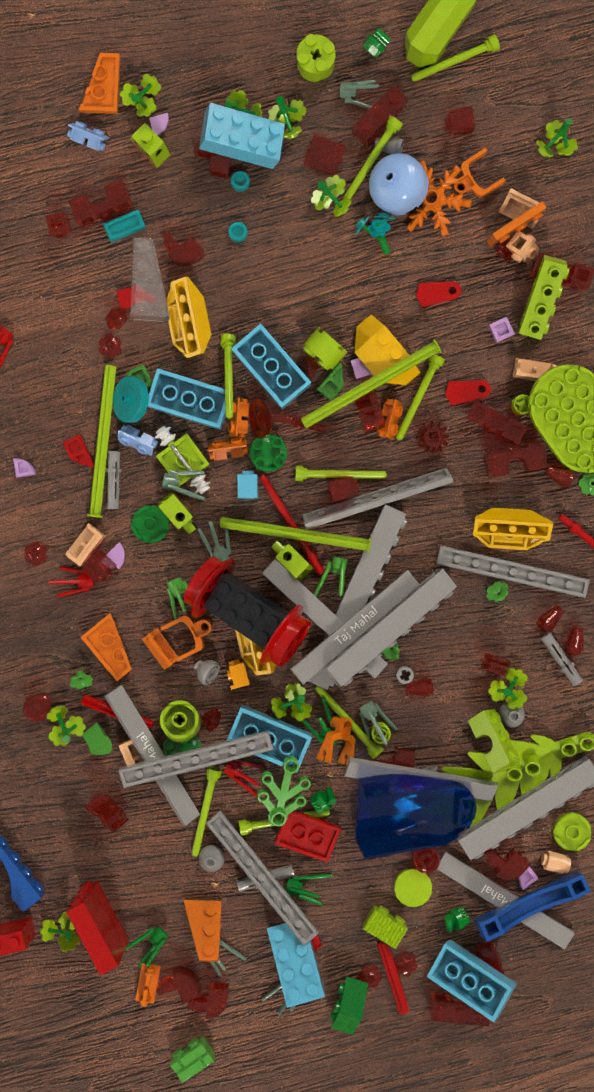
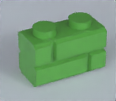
[170,1036,215,1082]

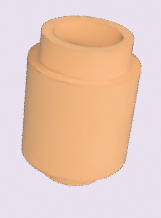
[541,850,571,874]

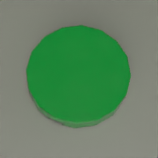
[131,505,170,543]

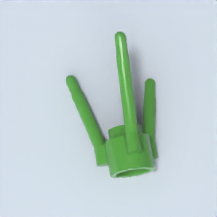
[313,557,347,597]
[167,577,207,620]

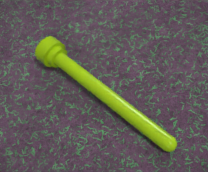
[411,34,500,82]
[343,116,403,200]
[220,333,236,419]
[396,354,445,440]
[295,466,387,481]
[315,686,384,759]
[191,766,222,857]
[239,810,330,836]

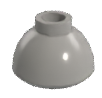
[194,660,220,685]
[498,702,525,728]
[198,845,225,872]

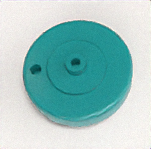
[113,376,149,423]

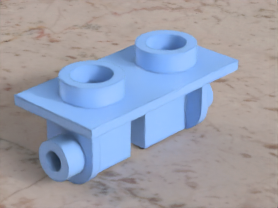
[67,121,110,151]
[117,425,158,456]

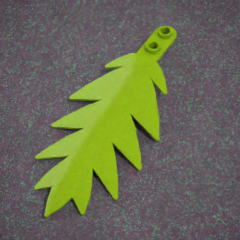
[420,732,594,828]

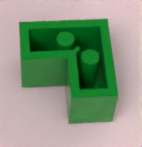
[329,977,368,1035]

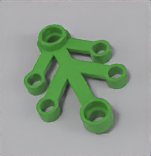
[257,756,311,826]

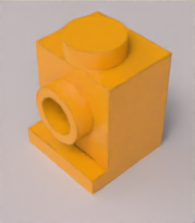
[226,659,250,690]

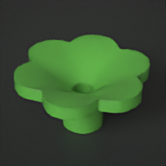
[578,473,594,495]
[486,581,508,602]
[381,643,400,660]
[70,671,93,689]

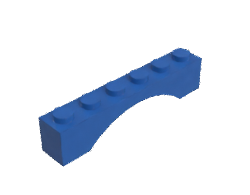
[0,836,45,912]
[474,871,591,942]

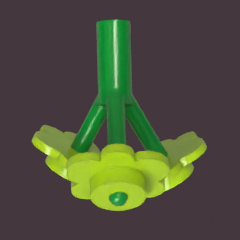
[120,74,161,117]
[224,90,262,117]
[267,96,306,139]
[536,118,578,158]
[311,175,351,217]
[488,668,528,710]
[271,682,312,722]
[46,706,86,746]
[40,911,80,952]

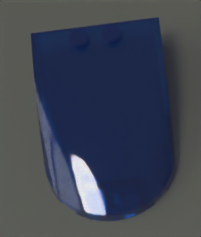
[355,774,477,860]

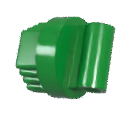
[363,27,391,58]
[310,787,336,813]
[445,907,470,932]

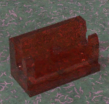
[355,389,385,433]
[474,940,505,975]

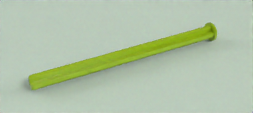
[301,339,442,428]
[87,365,116,518]
[219,517,372,553]

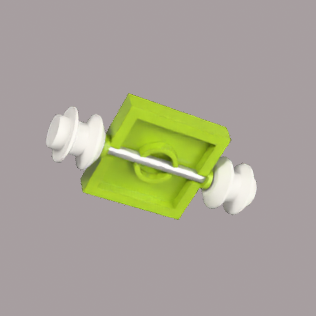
[155,426,211,494]

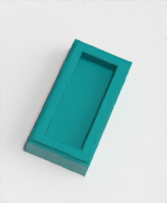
[103,209,146,243]

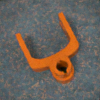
[453,147,506,198]
[161,615,213,662]
[316,716,355,765]

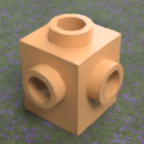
[506,232,540,264]

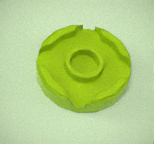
[553,812,592,851]
[394,868,432,907]

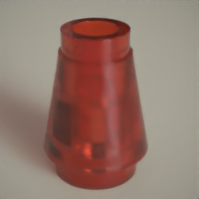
[545,465,576,488]
[536,605,564,633]
[564,626,584,656]
[405,677,434,696]

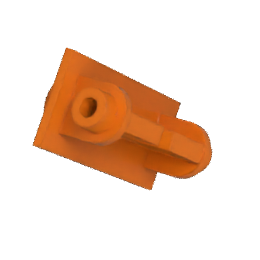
[227,398,249,438]
[377,399,403,440]
[208,437,248,461]
[142,628,178,670]
[135,963,161,1007]

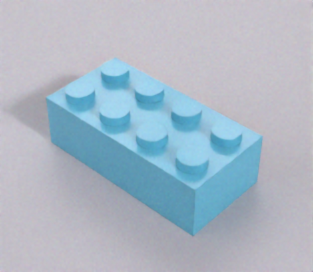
[199,103,285,169]
[231,323,311,410]
[148,368,226,430]
[227,704,312,772]
[267,923,326,1008]
[427,939,517,1022]

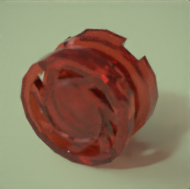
[481,653,511,676]
[23,693,53,722]
[412,843,440,874]

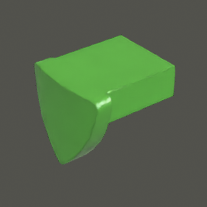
[126,364,153,390]
[82,723,112,755]

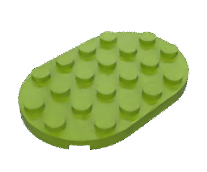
[528,364,594,473]

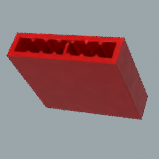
[66,880,129,976]

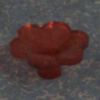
[496,239,513,263]
[106,307,128,329]
[99,334,122,358]
[296,356,319,378]
[24,541,47,566]
[202,708,221,732]
[394,952,417,976]
[358,965,382,989]

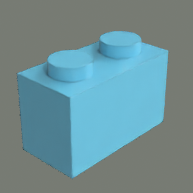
[237,471,259,499]

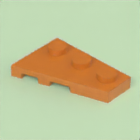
[79,53,121,114]
[487,201,546,248]
[81,613,132,681]
[184,900,222,962]

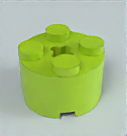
[297,34,335,82]
[303,327,348,370]
[160,700,201,743]

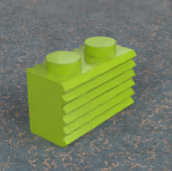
[362,905,408,949]

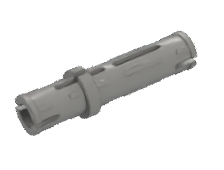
[106,451,122,509]
[540,632,583,686]
[237,864,295,892]

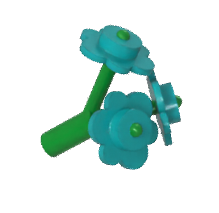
[355,212,395,255]

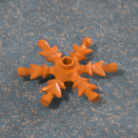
[406,161,472,237]

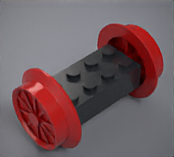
[184,556,311,668]

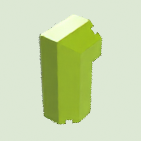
[404,0,476,68]

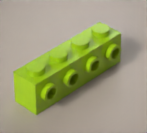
[518,255,569,340]

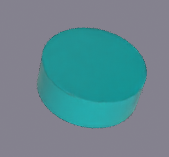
[231,171,250,192]
[228,222,248,243]

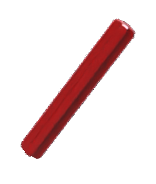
[81,695,154,731]
[377,941,409,1014]

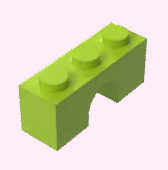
[468,709,520,773]

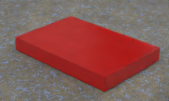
[274,810,342,863]

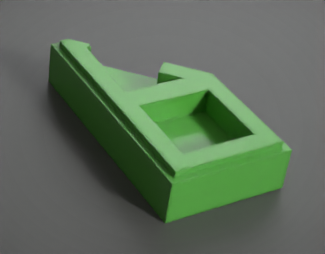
[317,362,344,401]

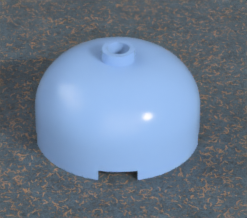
[369,153,429,216]

